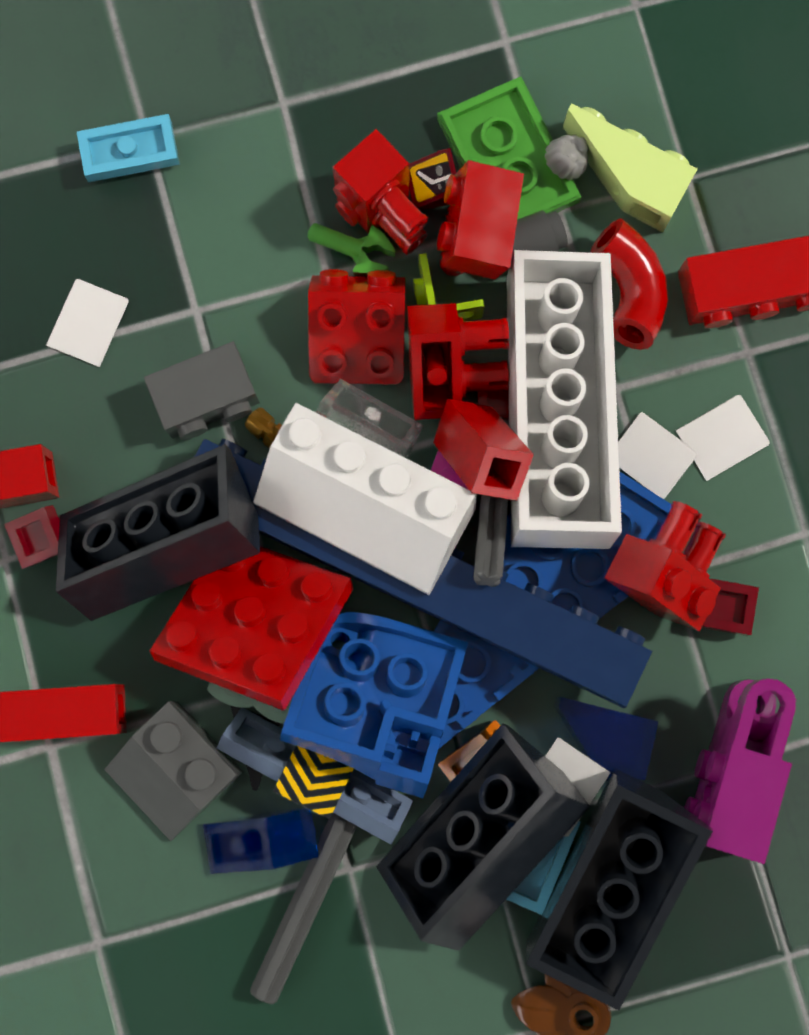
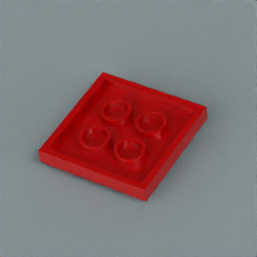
[150,547,354,711]

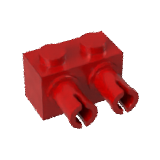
[333,129,428,255]
[437,160,524,279]
[407,303,509,420]
[604,501,726,632]

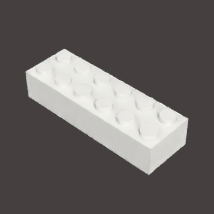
[507,250,622,549]

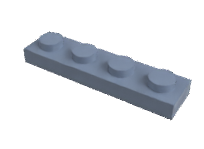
[217,707,413,844]

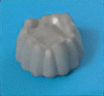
[545,135,588,180]

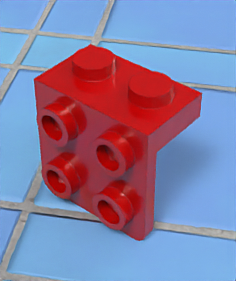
[308,269,406,384]

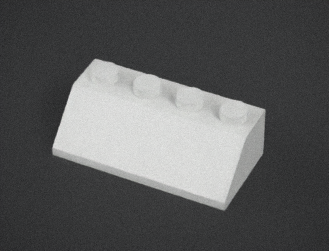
[253,403,476,595]

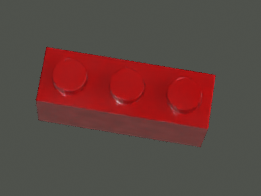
[678,235,809,328]

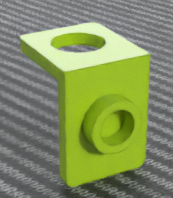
[413,253,485,321]

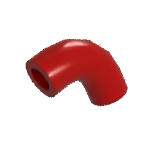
[590,218,668,350]

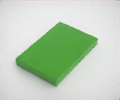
[437,76,581,219]

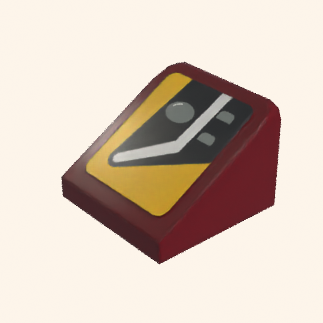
[409,148,456,211]

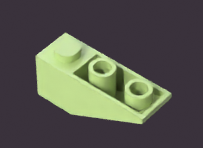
[563,103,697,232]

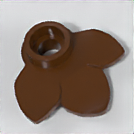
[511,974,611,1035]

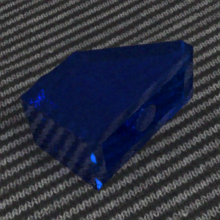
[554,697,658,781]
[203,808,319,874]

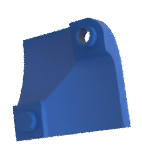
[280,612,468,798]

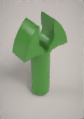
[308,223,395,276]

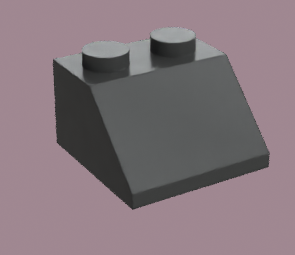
[105,701,243,841]

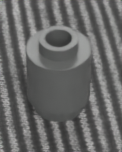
[512,210,568,256]

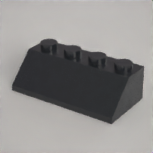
[56,444,260,621]
[376,723,591,951]
[526,768,713,1011]

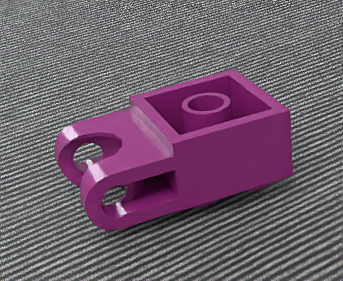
[684,679,796,865]

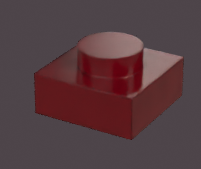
[4,505,60,569]
[702,578,759,636]

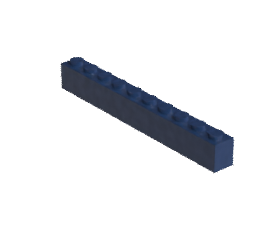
[195,438,653,709]

